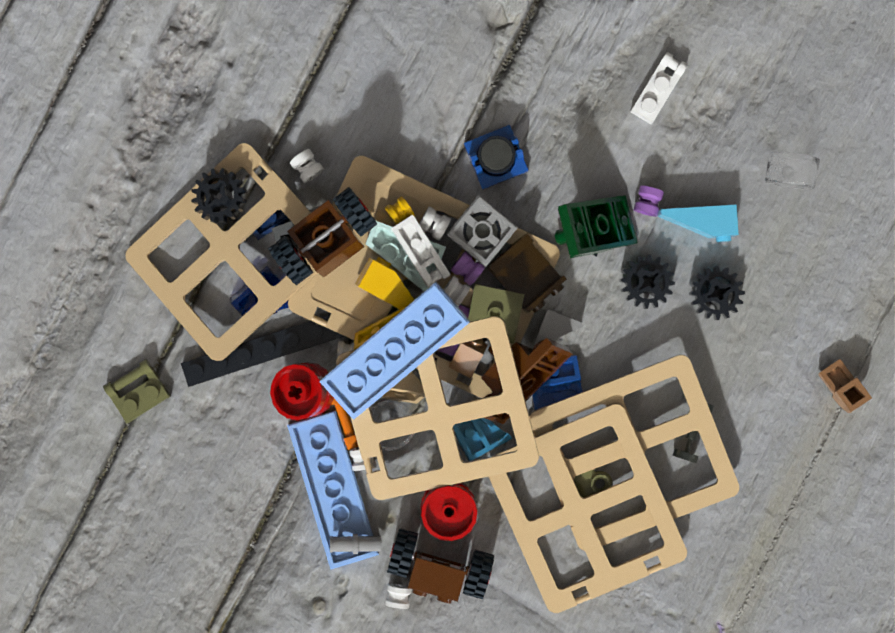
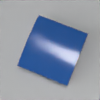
[532,355,583,410]

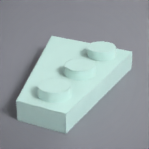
[365,220,446,291]

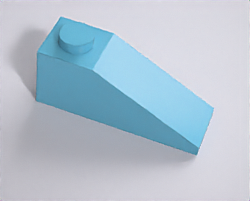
[658,205,739,242]

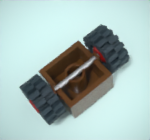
[268,187,377,285]
[387,528,495,604]

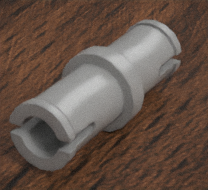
[330,534,381,554]

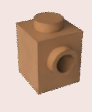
[449,339,488,378]

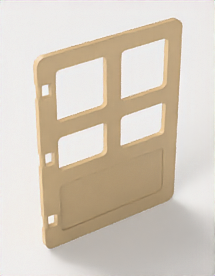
[288,156,560,398]

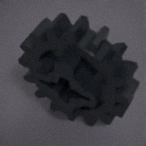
[191,168,247,224]
[619,254,675,309]
[689,266,745,320]

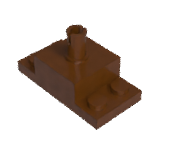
[481,338,573,424]

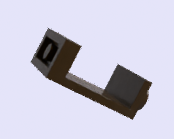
[486,234,567,313]

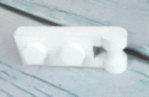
[630,52,688,125]
[391,215,450,288]

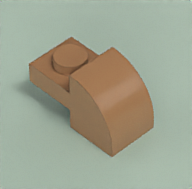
[818,359,872,413]

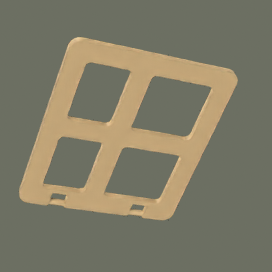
[125,143,317,361]
[336,316,539,500]
[529,355,739,551]
[489,403,687,613]

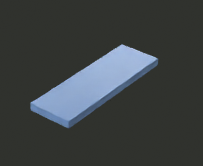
[319,282,470,420]
[287,410,379,570]

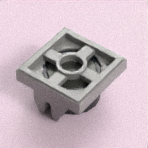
[446,195,518,267]

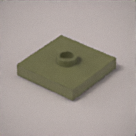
[468,284,525,344]

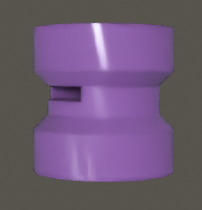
[633,186,664,217]
[450,251,485,286]

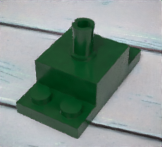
[555,195,638,259]

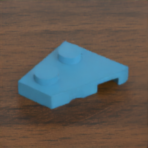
[453,418,512,461]

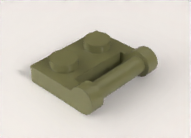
[103,359,171,424]

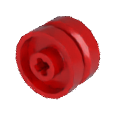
[270,362,334,420]
[421,482,477,541]

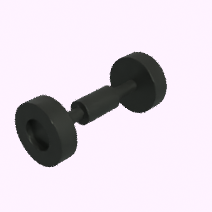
[672,403,714,463]

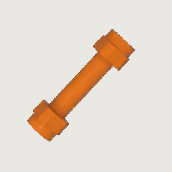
[331,399,359,450]

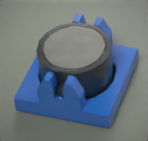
[464,125,529,190]

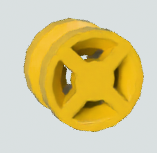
[385,196,416,225]

